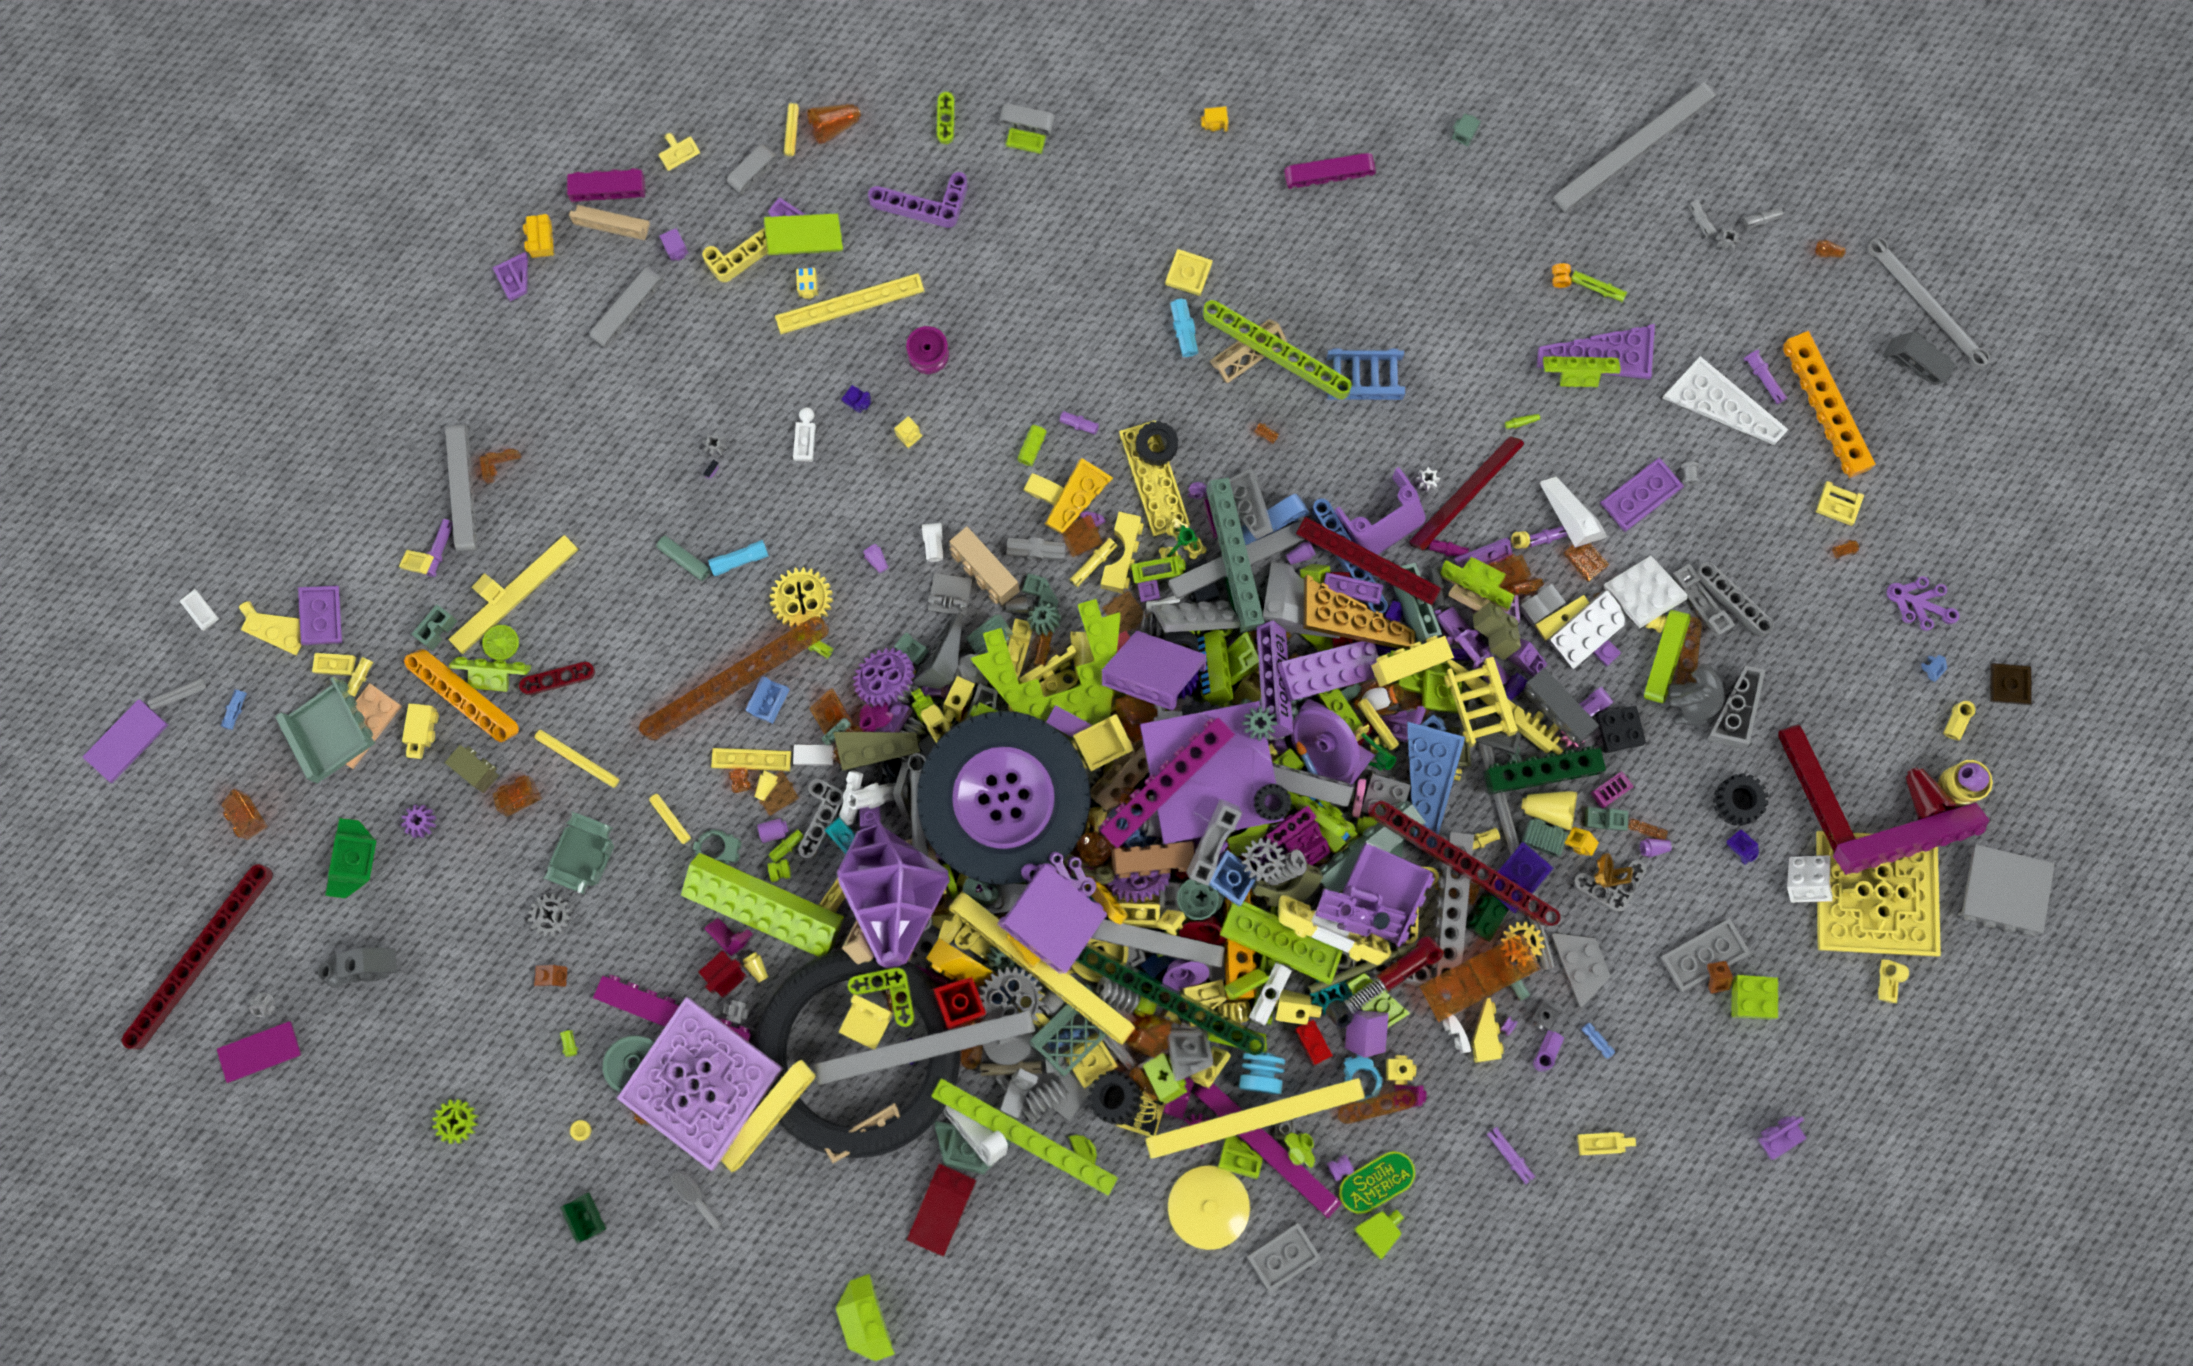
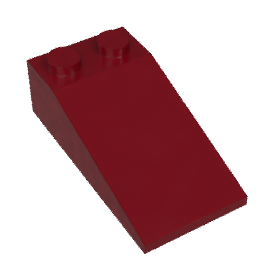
[907,1163,978,1257]

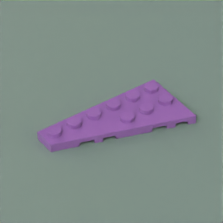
[1537,324,1655,379]

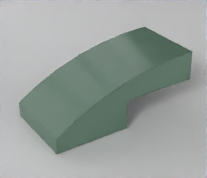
[1584,807,1628,831]

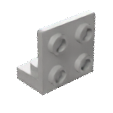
[1362,771,1411,816]

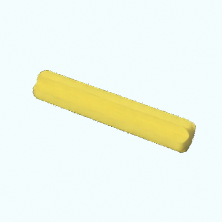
[784,103,799,156]
[1358,698,1399,750]
[649,794,691,844]

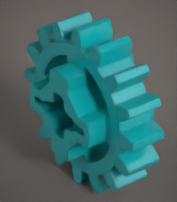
[1309,979,1353,1015]

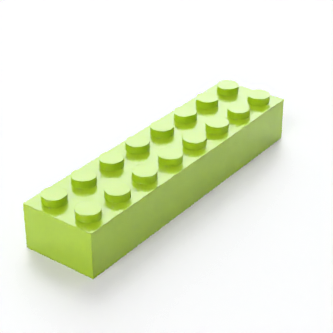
[681,853,844,957]

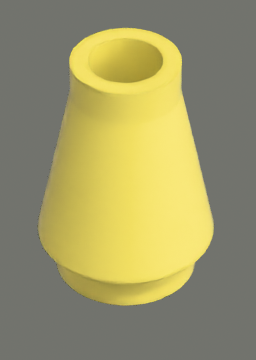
[754,770,778,801]
[742,952,769,983]

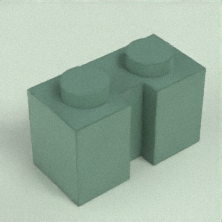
[411,604,458,651]

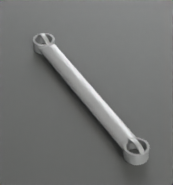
[1867,237,1990,368]
[907,753,933,932]

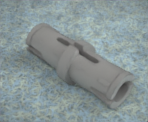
[1688,200,1717,238]
[1743,207,1783,229]

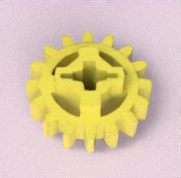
[1501,922,1545,965]

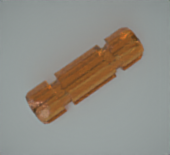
[1628,819,1668,840]

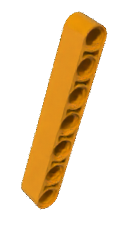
[404,649,519,742]

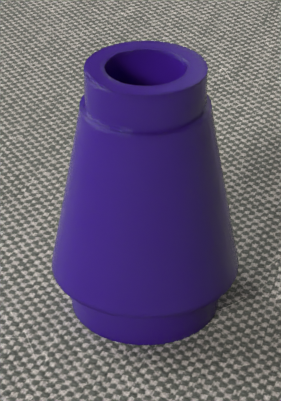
[1504,673,1528,701]

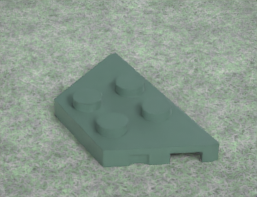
[935,1121,1011,1175]

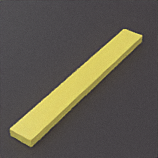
[775,273,924,334]
[448,535,578,654]

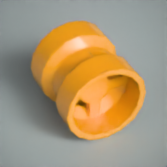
[1552,263,1571,288]

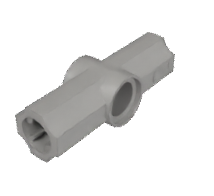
[1006,537,1065,561]

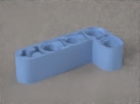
[1241,494,1310,545]

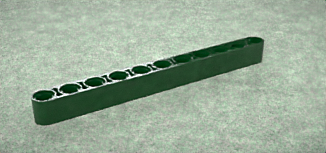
[1075,943,1265,1055]

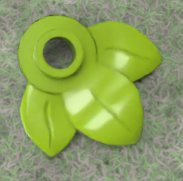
[1285,1133,1315,1168]

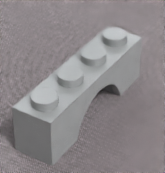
[1187,799,1242,886]

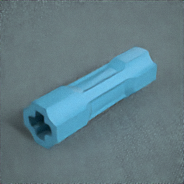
[708,540,769,577]

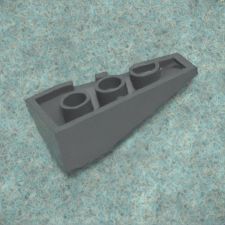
[912,612,963,689]

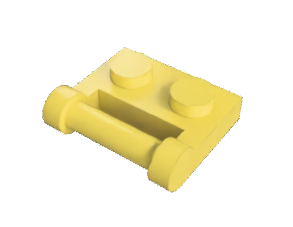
[1815,481,1864,526]

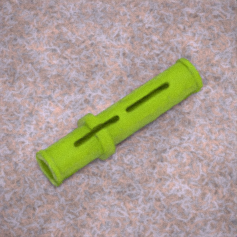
[1571,270,1627,303]

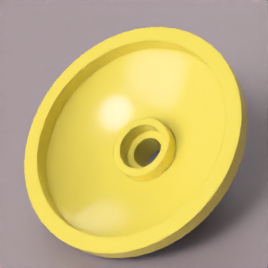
[1072,938,1129,982]

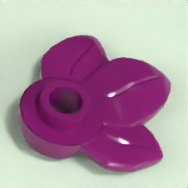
[859,702,893,732]

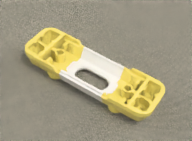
[1278,895,1391,965]

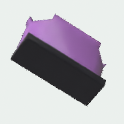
[703,459,719,479]

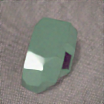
[963,878,999,905]

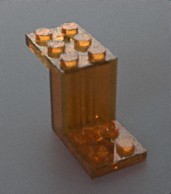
[1419,933,1541,1022]

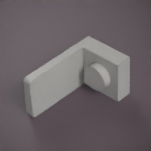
[999,1068,1038,1119]

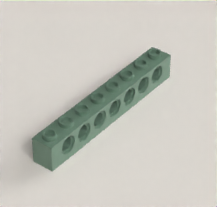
[1206,478,1265,633]

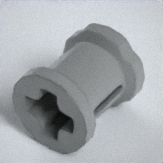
[1681,462,1700,485]

